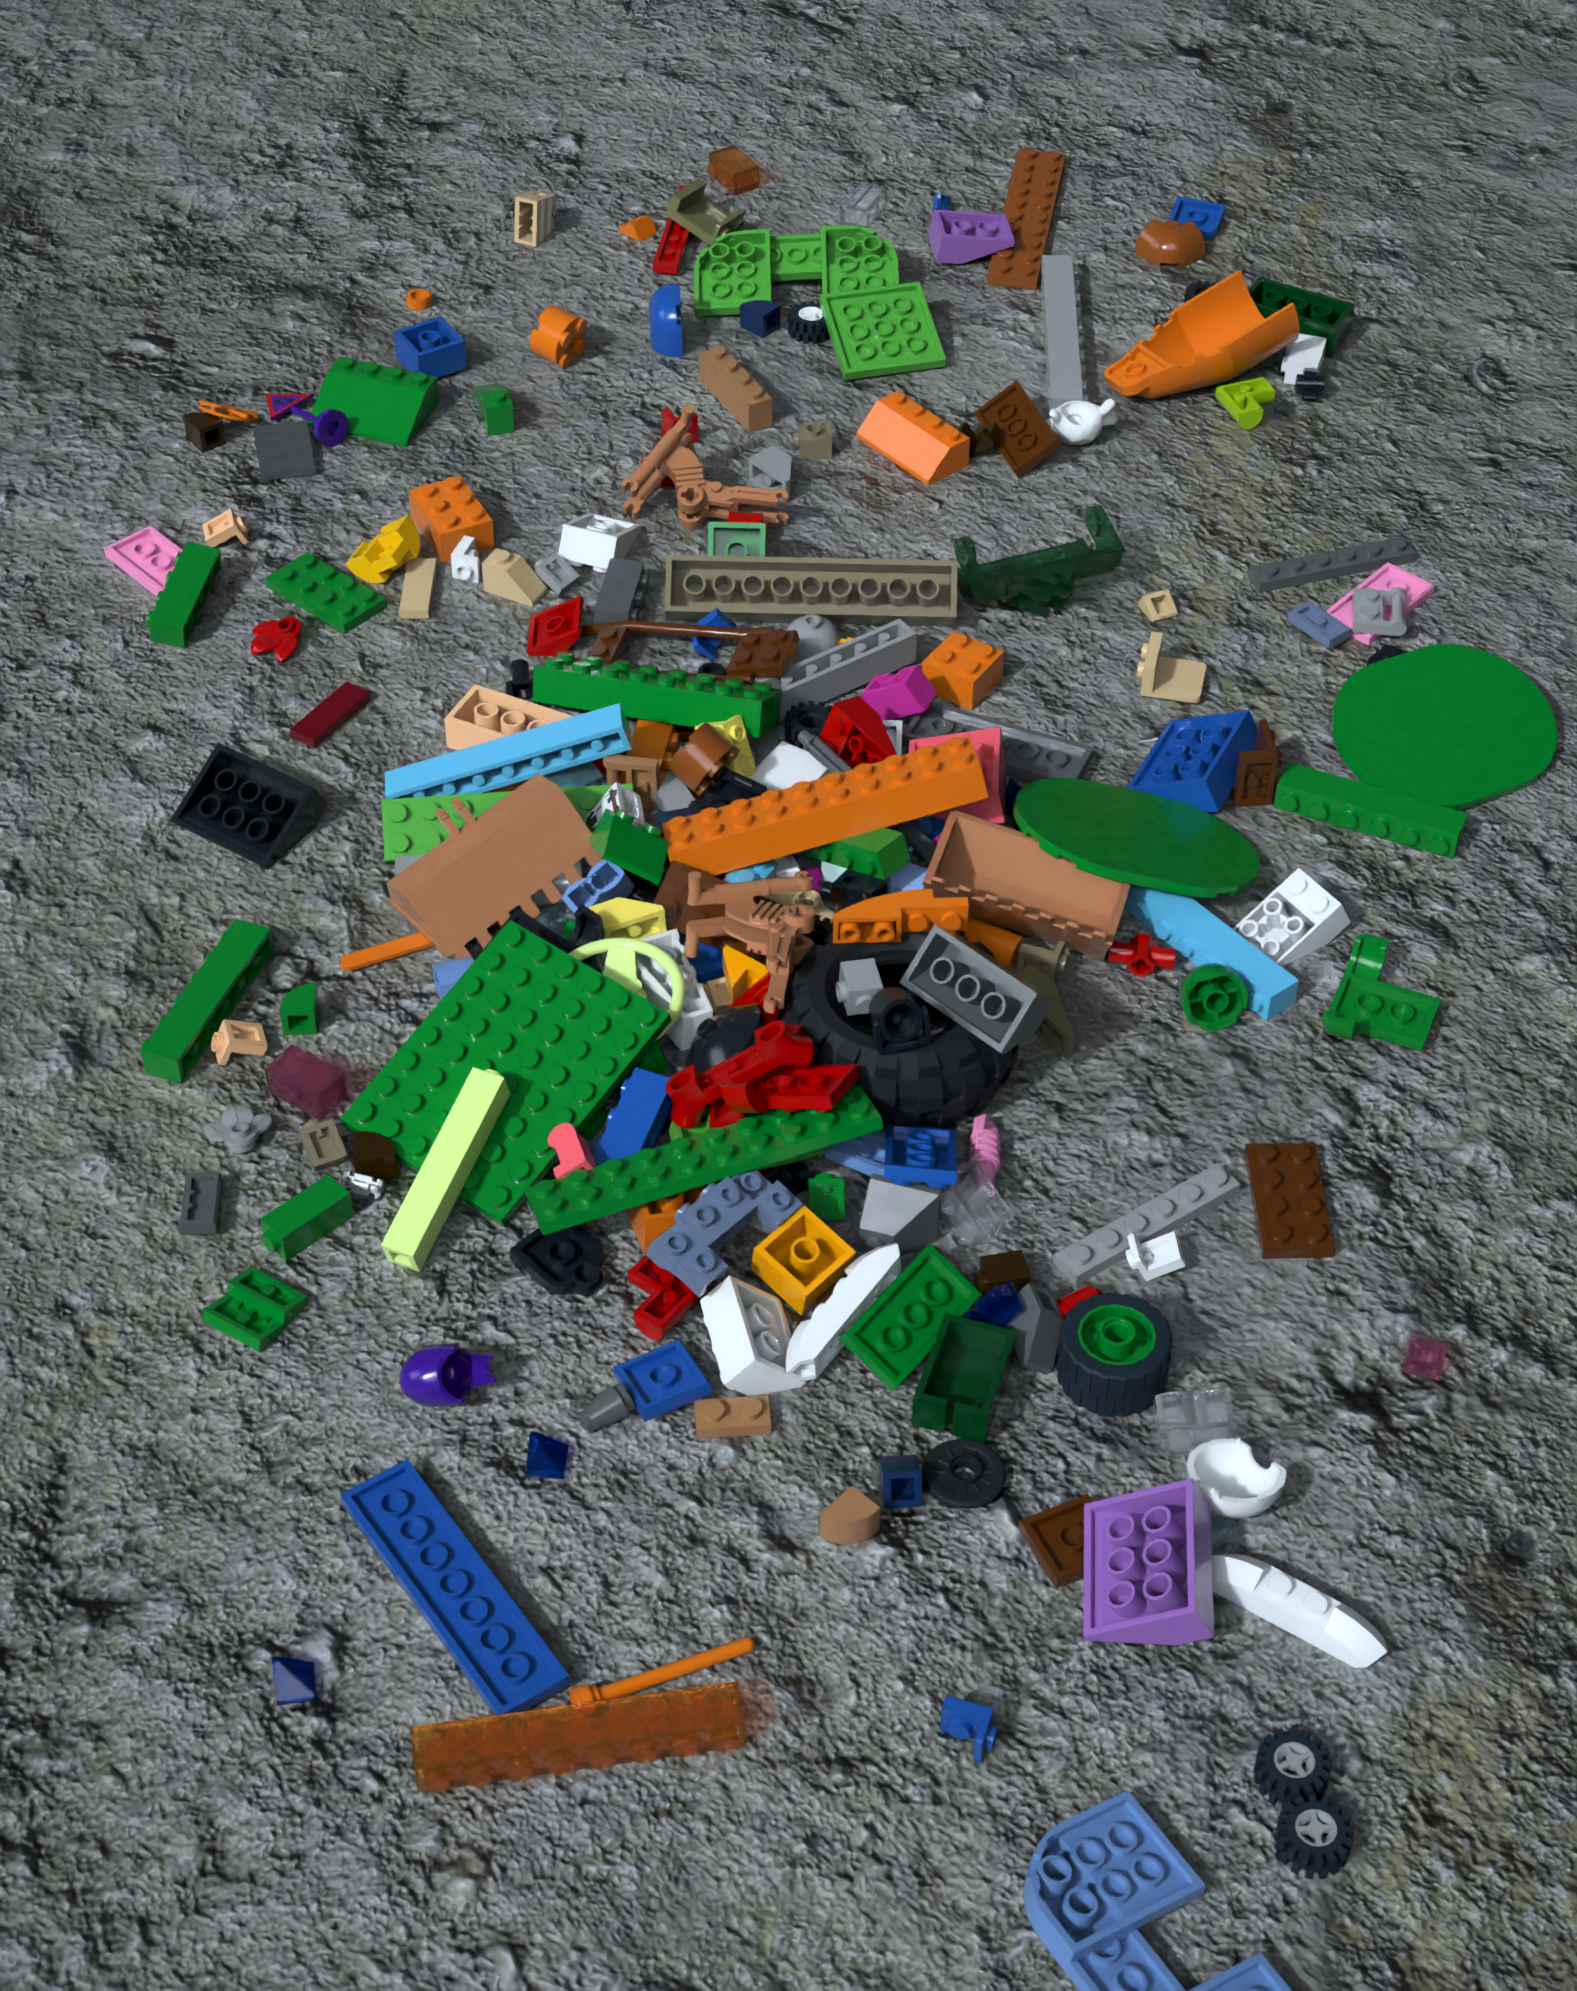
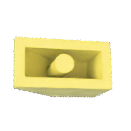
[589,897,667,954]

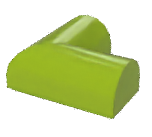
[1215,377,1276,429]

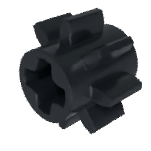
[1295,368,1324,401]

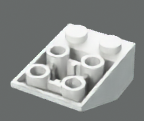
[1233,868,1351,967]

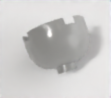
[786,614,840,665]

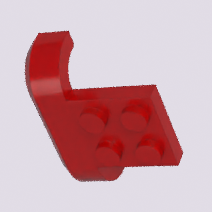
[717,1025,860,1113]

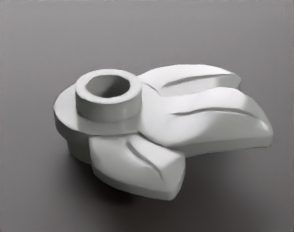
[203,1105,273,1153]

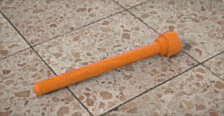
[569,1637,755,1720]

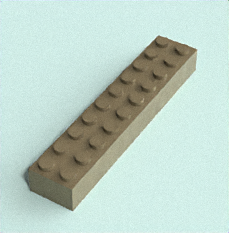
[665,555,958,626]

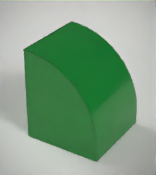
[280,983,320,1035]

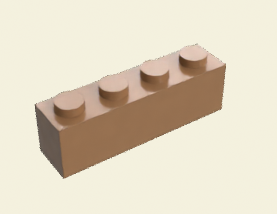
[699,346,773,433]

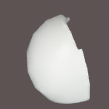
[1186,1437,1287,1519]

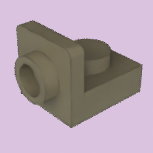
[1017,940,1069,983]
[297,1118,348,1171]

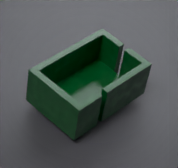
[912,1313,1017,1444]

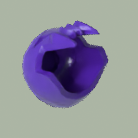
[399,1343,497,1407]

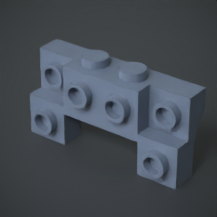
[646,1169,803,1298]

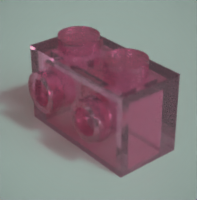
[265,1044,347,1119]

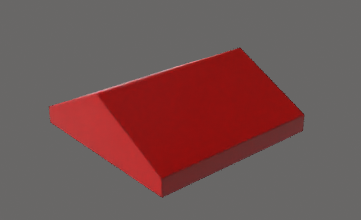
[527,596,584,656]

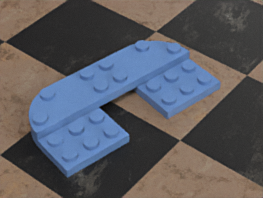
[1023,1790,1292,1991]

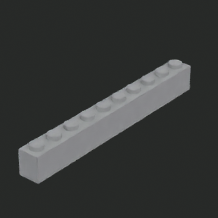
[1040,255,1088,418]

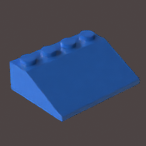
[1127,710,1258,814]

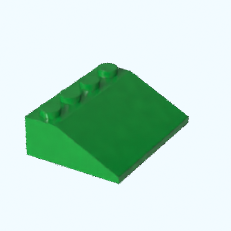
[308,357,439,447]

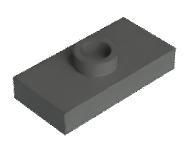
[180,1172,223,1235]

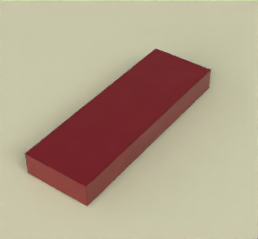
[290,681,371,748]

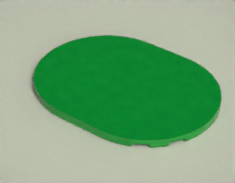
[1331,644,1557,810]
[1013,778,1260,898]

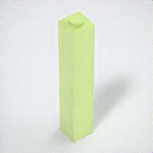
[381,1067,510,1272]

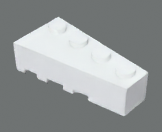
[636,928,713,1051]

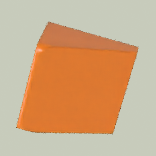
[618,215,656,241]

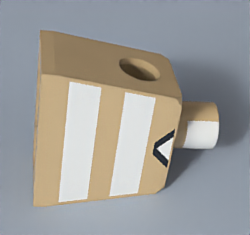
[514,190,557,247]

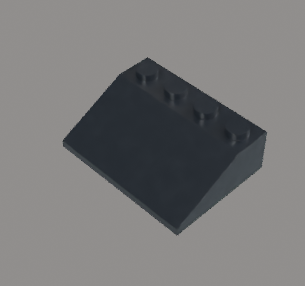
[170,742,329,870]

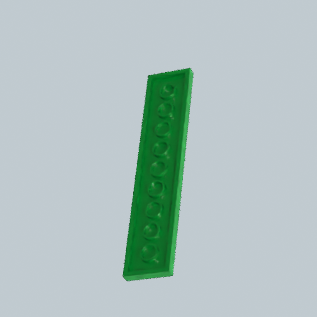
[524,1084,884,1236]

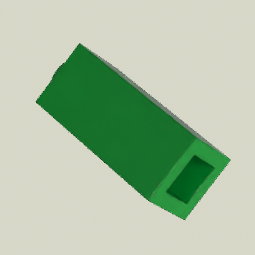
[260,1174,354,1262]

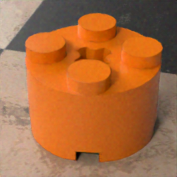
[530,305,588,368]

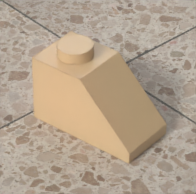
[482,548,547,607]

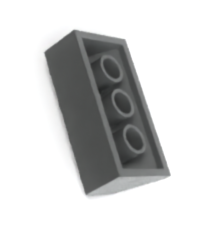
[899,924,1055,1054]

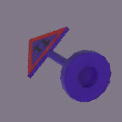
[266,394,349,447]

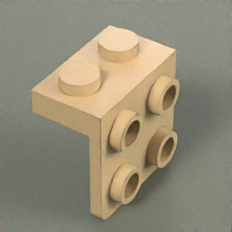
[1137,631,1206,703]

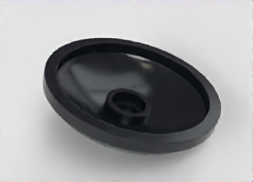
[685,1004,765,1073]

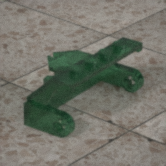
[954,504,1125,618]

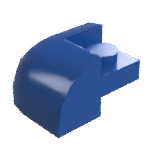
[649,283,683,357]

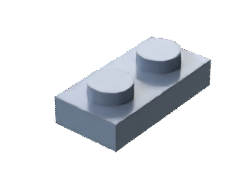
[1287,601,1351,649]

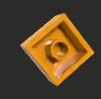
[750,1205,856,1316]

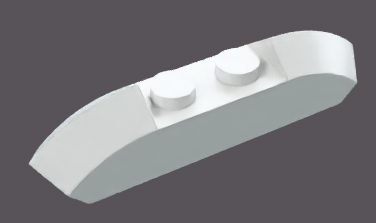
[785,1243,901,1381]
[1212,1554,1387,1668]

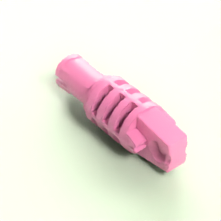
[969,1114,1000,1198]

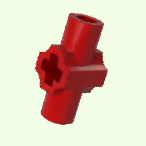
[1108,933,1176,977]

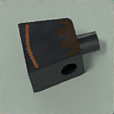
[820,869,892,914]

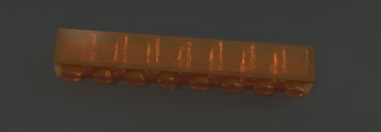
[411,1682,746,1793]

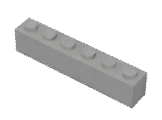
[755,618,917,722]

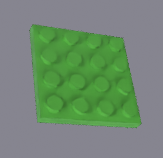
[819,281,946,380]

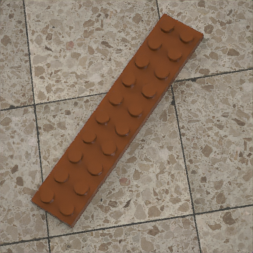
[987,148,1066,290]

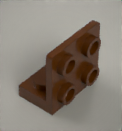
[1232,719,1282,807]

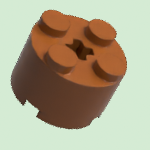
[667,722,741,797]

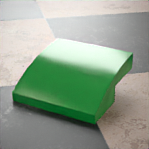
[202,1266,308,1352]

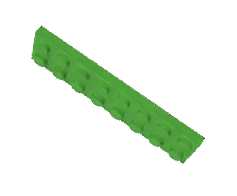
[381,783,633,864]

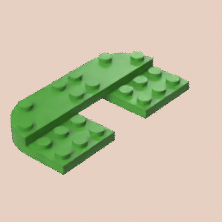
[694,225,899,316]

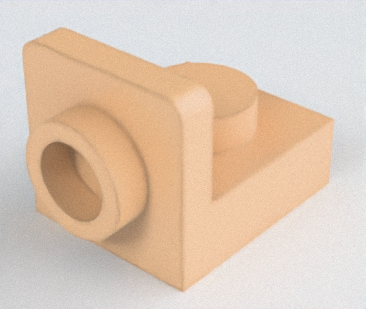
[202,508,250,548]
[211,1019,268,1066]

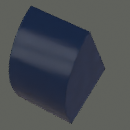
[740,300,780,338]
[878,1454,923,1509]

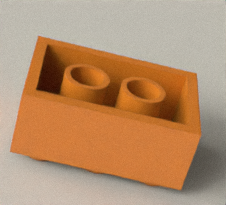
[408,476,495,563]

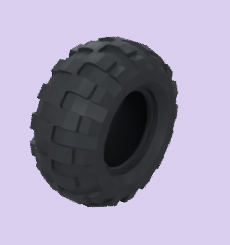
[779,931,1019,1129]

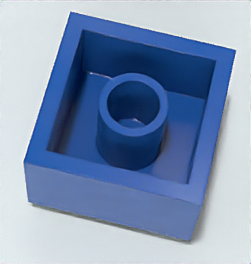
[394,316,467,378]

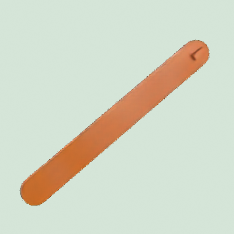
[339,922,499,971]

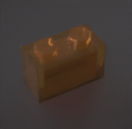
[708,145,759,196]

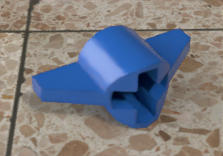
[932,193,951,212]

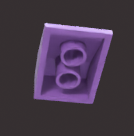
[928,209,1015,265]

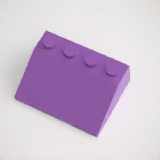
[1083,1478,1214,1645]

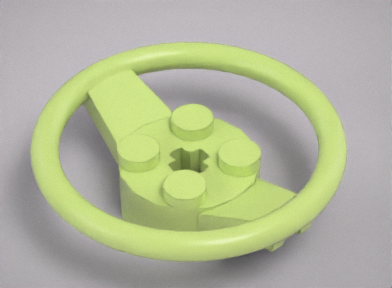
[568,938,686,1042]

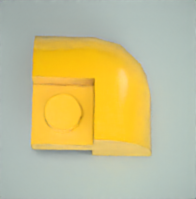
[345,515,420,584]

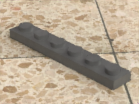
[1248,537,1416,593]

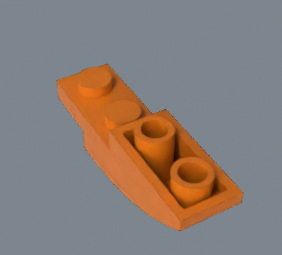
[833,889,969,944]

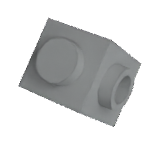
[836,958,883,1016]

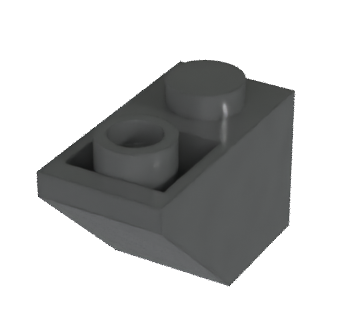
[999,1283,1064,1375]

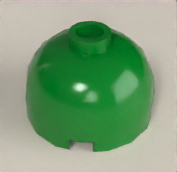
[1179,963,1248,1031]

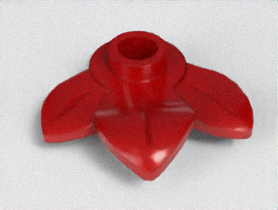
[251,617,302,662]

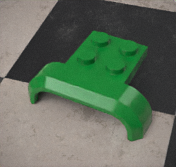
[1322,934,1441,1052]

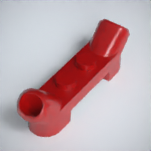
[665,1020,814,1129]

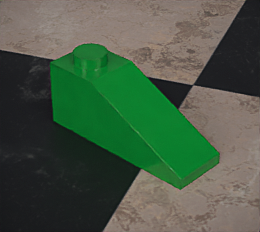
[473,384,515,436]

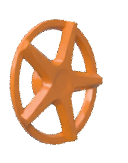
[198,400,259,422]

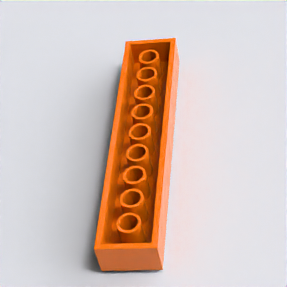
[662,736,989,876]

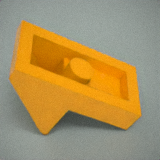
[722,945,769,1003]

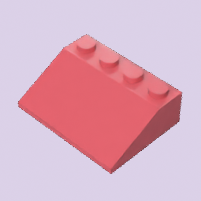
[909,727,1007,824]

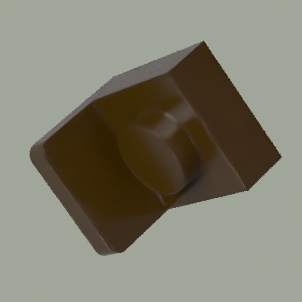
[958,422,1002,458]

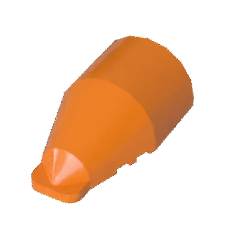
[1104,270,1300,400]

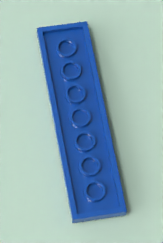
[340,1459,570,1724]

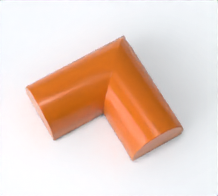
[964,916,1026,968]

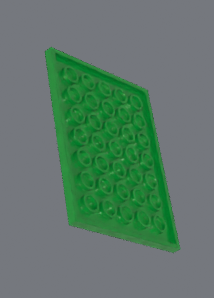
[340,920,672,1227]

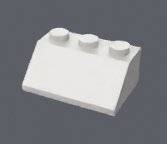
[700,1275,806,1396]

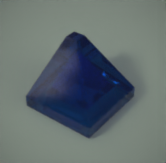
[526,1431,569,1479]
[271,1656,317,1706]

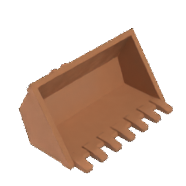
[386,773,602,960]
[922,809,1131,961]

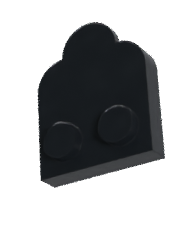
[510,1225,604,1296]

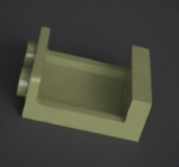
[665,178,746,246]

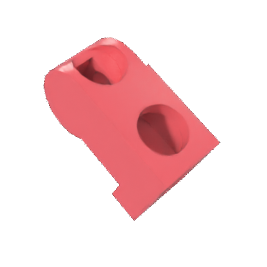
[548,1123,597,1180]

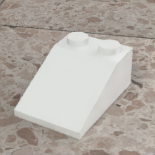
[558,512,642,573]

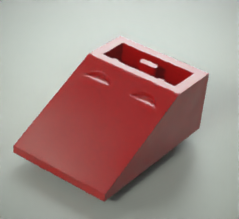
[819,695,897,769]

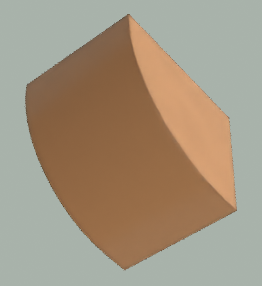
[820,1485,881,1545]

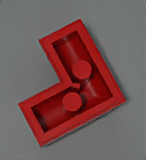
[627,1255,707,1341]

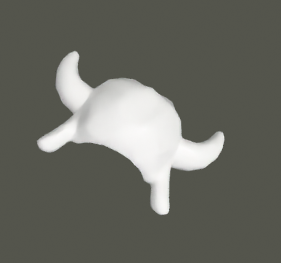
[1045,399,1118,445]

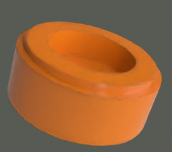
[406,289,432,311]

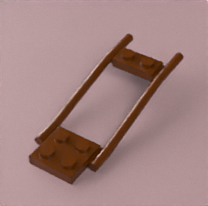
[580,620,800,685]

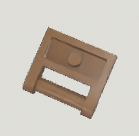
[603,753,659,813]

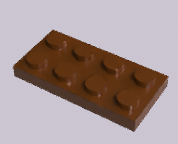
[973,380,1063,478]
[653,860,783,965]
[1244,1143,1335,1259]

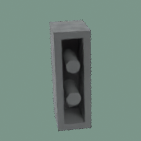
[594,558,649,624]

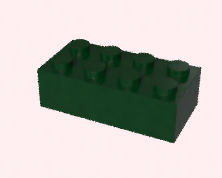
[1248,277,1355,356]

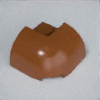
[1134,219,1206,268]

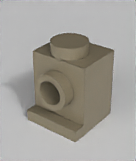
[793,420,832,459]

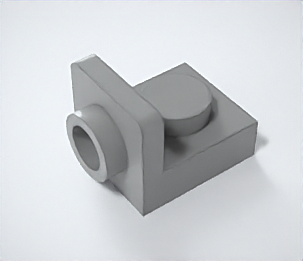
[532,552,580,596]

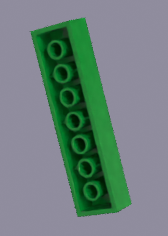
[532,652,782,738]

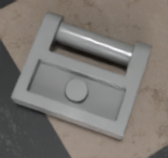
[1352,587,1407,636]

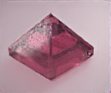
[1403,1335,1448,1381]

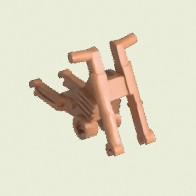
[621,404,789,530]
[684,871,815,1014]

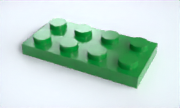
[265,552,387,634]
[839,1243,981,1391]

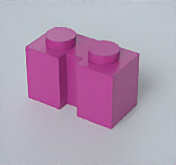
[861,665,937,720]

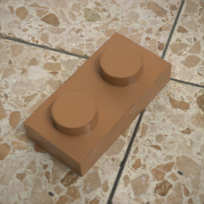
[694,1395,771,1439]

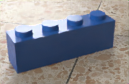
[593,1067,674,1213]

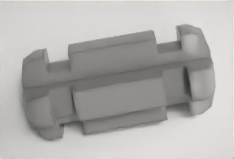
[341,1170,385,1199]

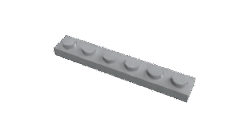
[1053,1163,1241,1286]

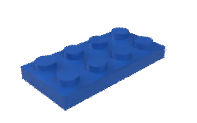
[884,1123,957,1189]

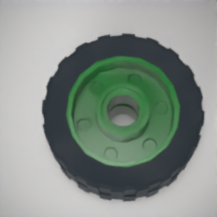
[1056,1293,1173,1417]

